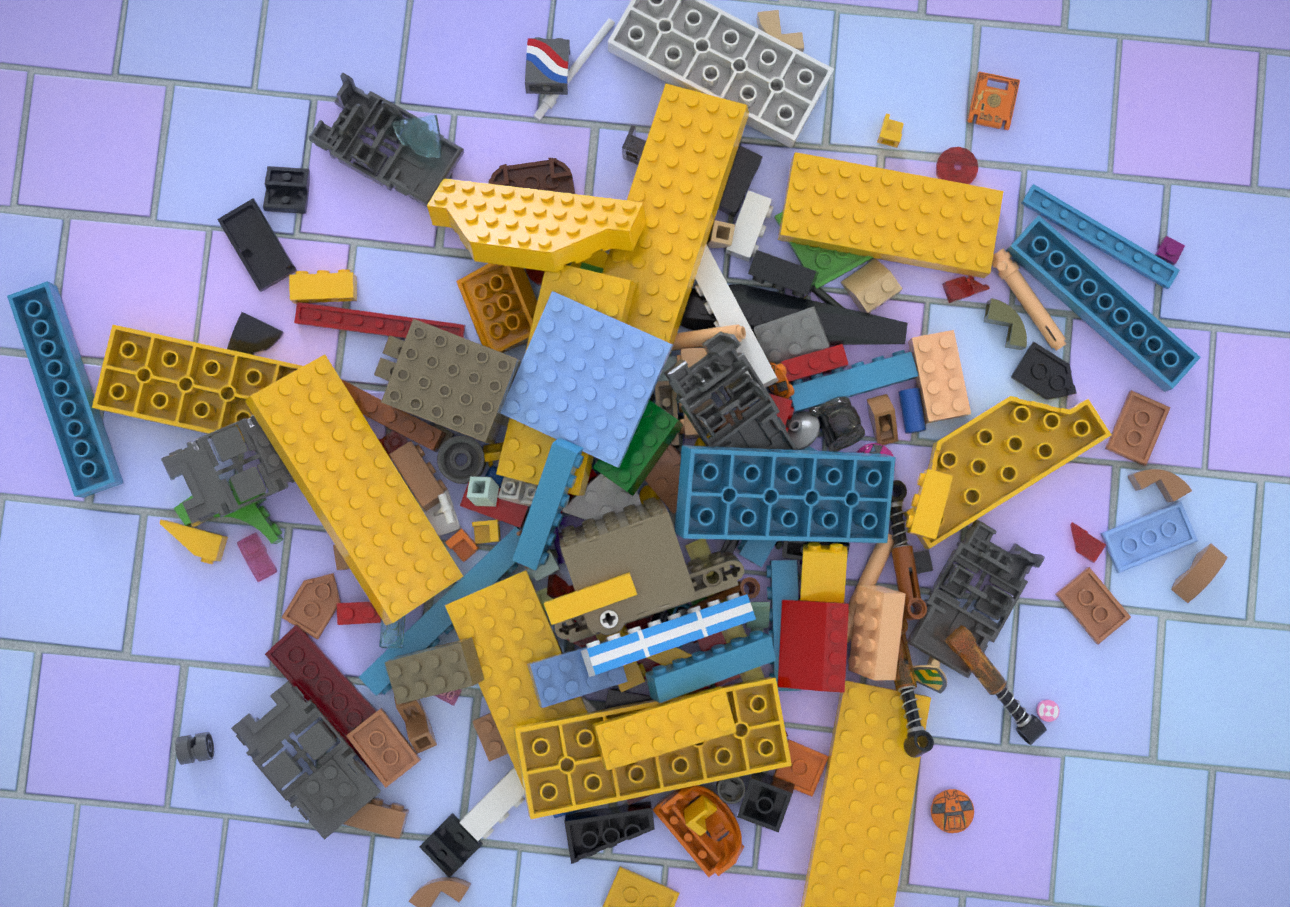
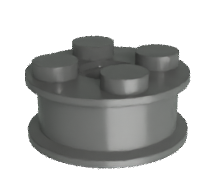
[437,436,486,484]

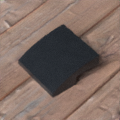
[263,166,310,214]
[419,813,483,878]

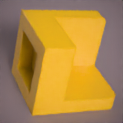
[877,113,904,148]
[472,520,501,544]
[684,795,717,836]

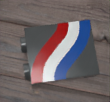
[525,37,570,95]

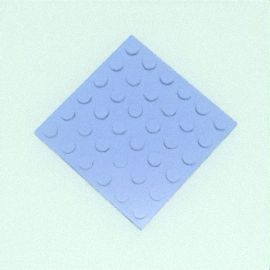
[501,291,673,468]

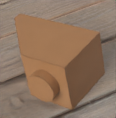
[867,394,899,445]

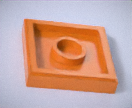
[773,739,829,797]

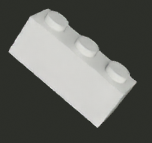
[725,190,774,262]

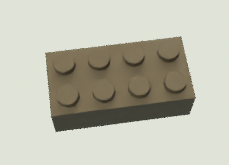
[384,637,484,704]

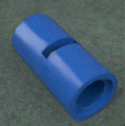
[898,388,926,434]

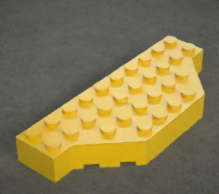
[427,179,646,272]
[902,396,1112,549]

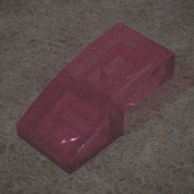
[237,532,277,582]

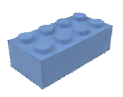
[527,640,628,708]

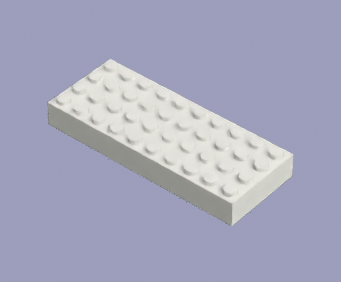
[608,0,834,149]

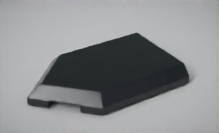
[1011,342,1077,400]

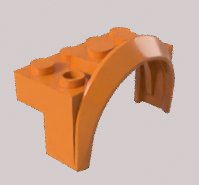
[652,785,745,877]

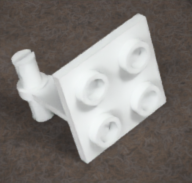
[416,488,461,536]

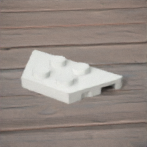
[562,473,629,520]

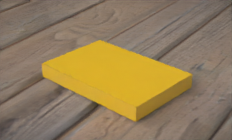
[602,866,680,907]

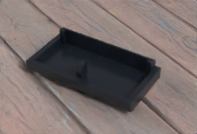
[217,198,297,292]

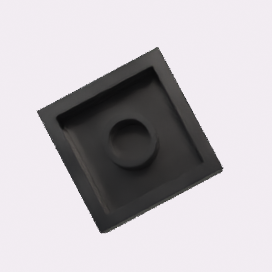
[737,772,795,833]

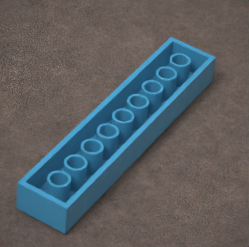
[1006,215,1201,392]
[7,281,124,498]

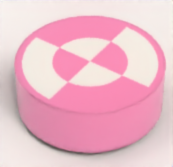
[1036,700,1060,722]

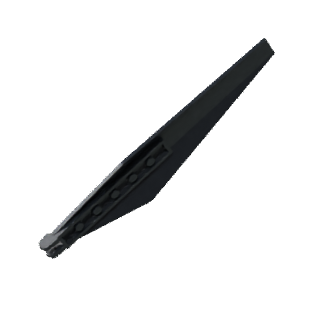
[680,284,908,345]

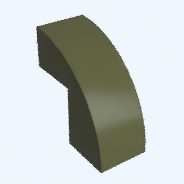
[984,298,1027,350]

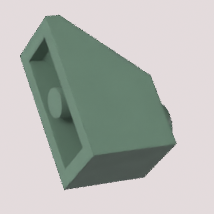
[745,602,770,632]

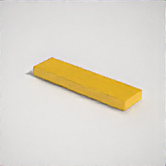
[544,572,637,625]

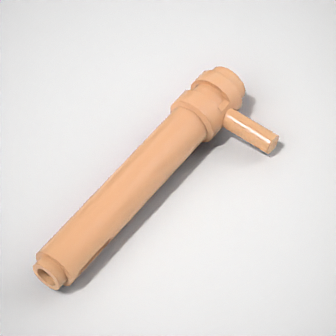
[992,248,1067,351]
[672,324,746,351]
[847,533,895,643]

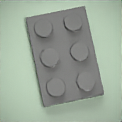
[754,306,829,365]

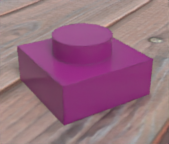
[1155,236,1185,265]

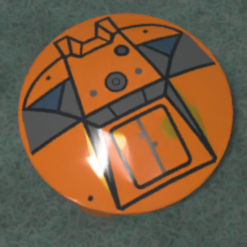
[767,362,794,399]
[931,789,974,833]

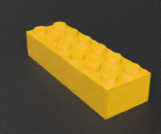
[592,687,737,771]

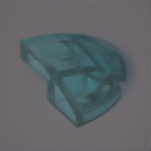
[392,114,441,157]

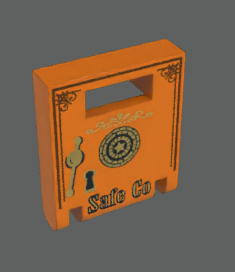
[967,71,1020,131]

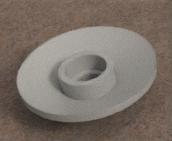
[785,411,820,450]

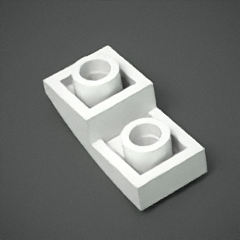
[498,477,538,506]

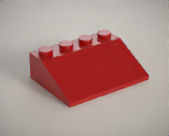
[778,600,849,693]

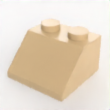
[840,258,903,314]

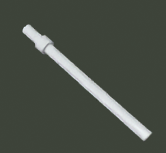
[533,18,615,121]

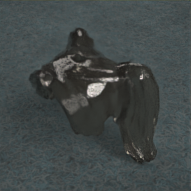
[809,396,865,452]

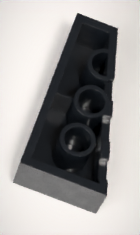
[564,801,655,864]

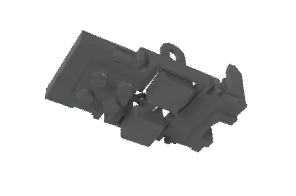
[308,72,464,207]
[664,331,798,450]
[161,415,295,528]
[906,520,1045,678]
[231,681,381,840]

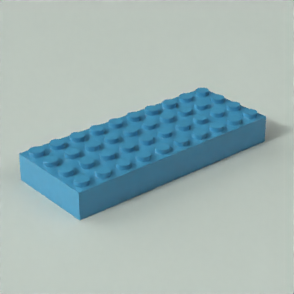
[675,445,896,543]

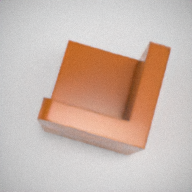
[445,528,480,562]

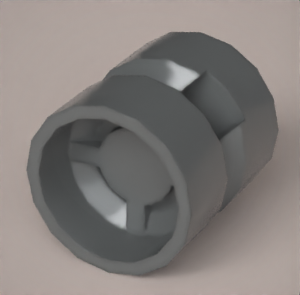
[175,732,214,765]
[716,776,746,804]

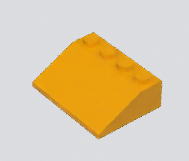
[456,263,537,353]

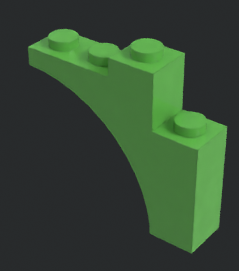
[174,480,283,544]

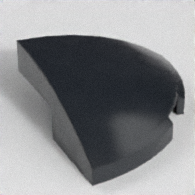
[227,312,283,355]

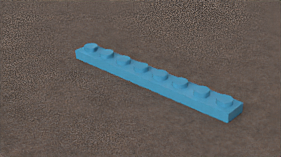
[1021,184,1180,289]

